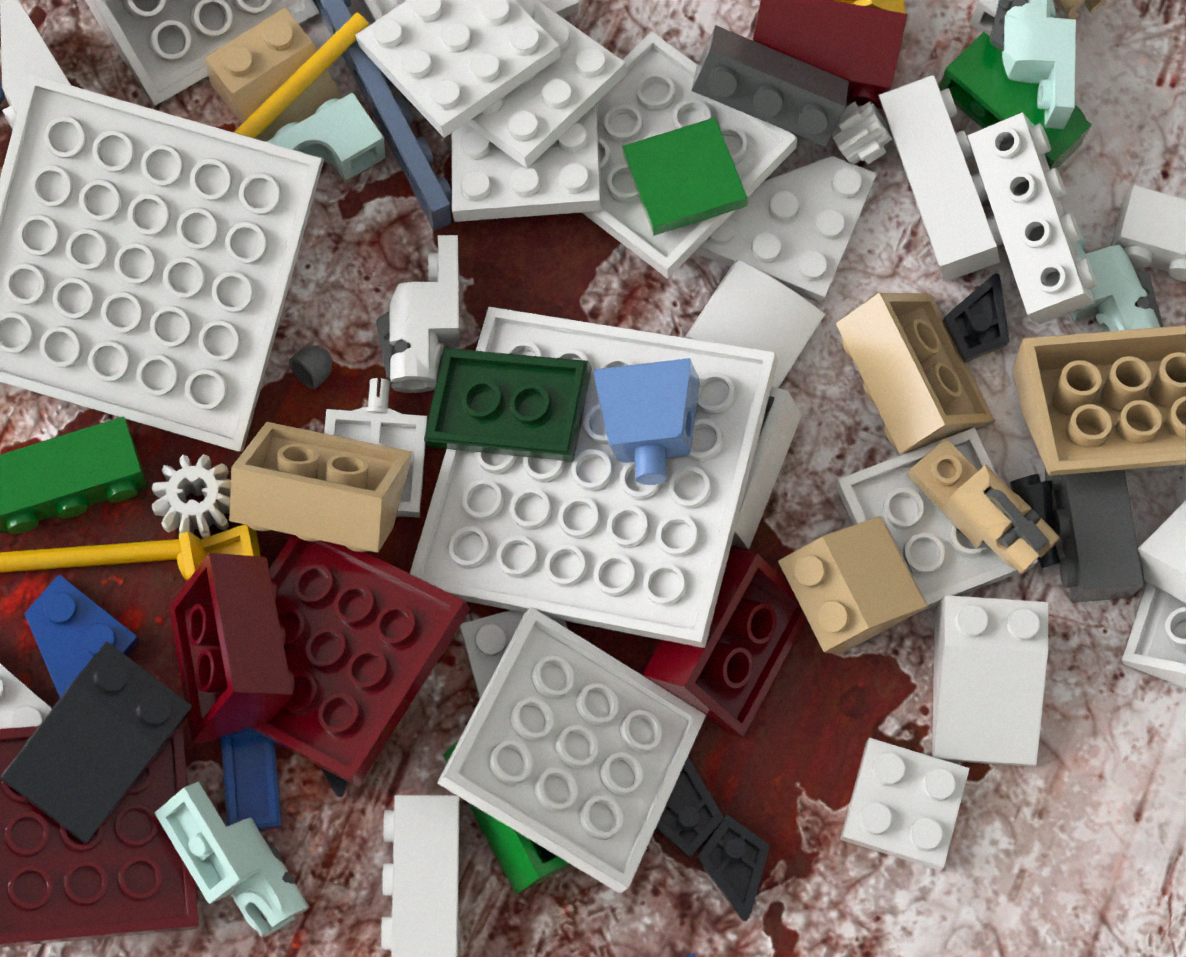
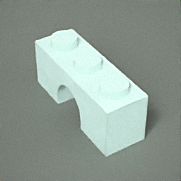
[267,92,386,181]

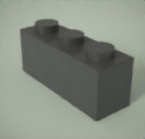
[691,25,849,147]
[1045,468,1144,603]

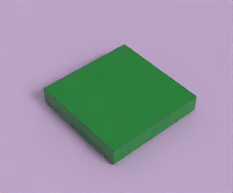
[622,117,748,236]

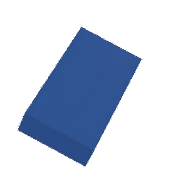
[221,728,282,831]

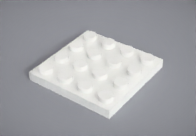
[582,31,797,279]
[437,607,706,893]

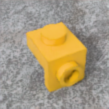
[177,524,261,581]

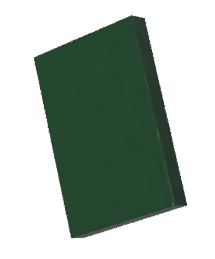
[424,348,592,462]

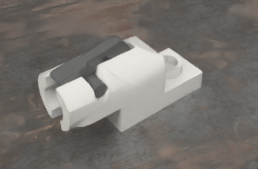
[376,235,459,393]

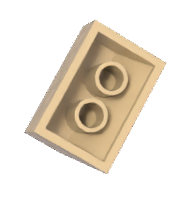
[836,293,995,454]
[229,422,412,552]

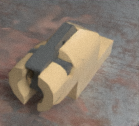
[907,438,1060,574]

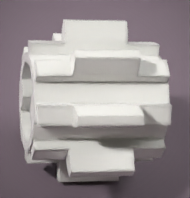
[832,101,893,164]

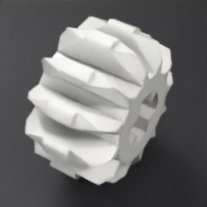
[152,454,231,539]

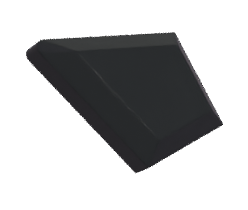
[943,273,1010,363]
[655,757,724,859]
[696,815,770,922]

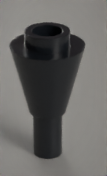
[1009,474,1060,569]

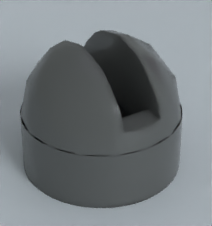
[289,345,332,390]

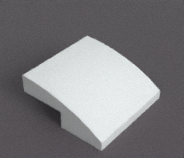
[685,260,825,388]

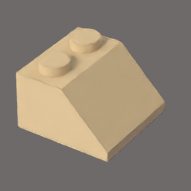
[204,7,342,142]
[778,516,928,655]

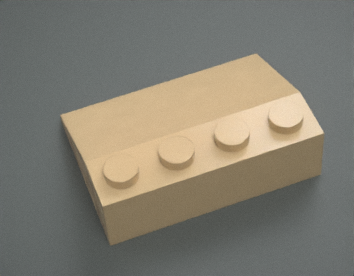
[1012,325,1186,476]

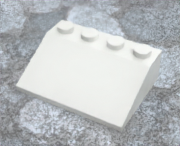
[85,0,319,106]

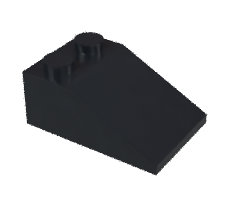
[0,641,192,845]

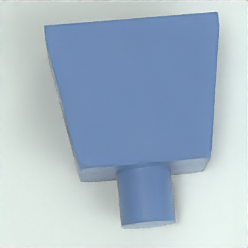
[594,358,700,485]

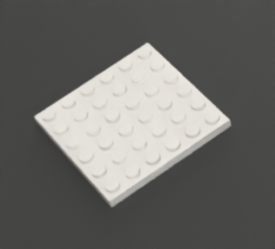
[0,73,324,452]
[410,307,778,648]

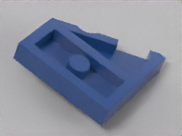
[24,575,140,698]

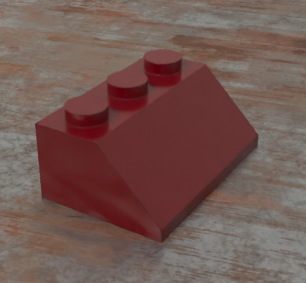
[752,0,907,109]
[643,548,807,737]
[169,553,294,743]

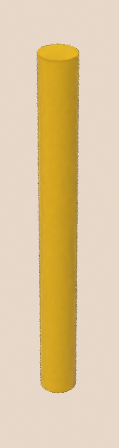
[233,12,369,139]
[0,539,181,573]

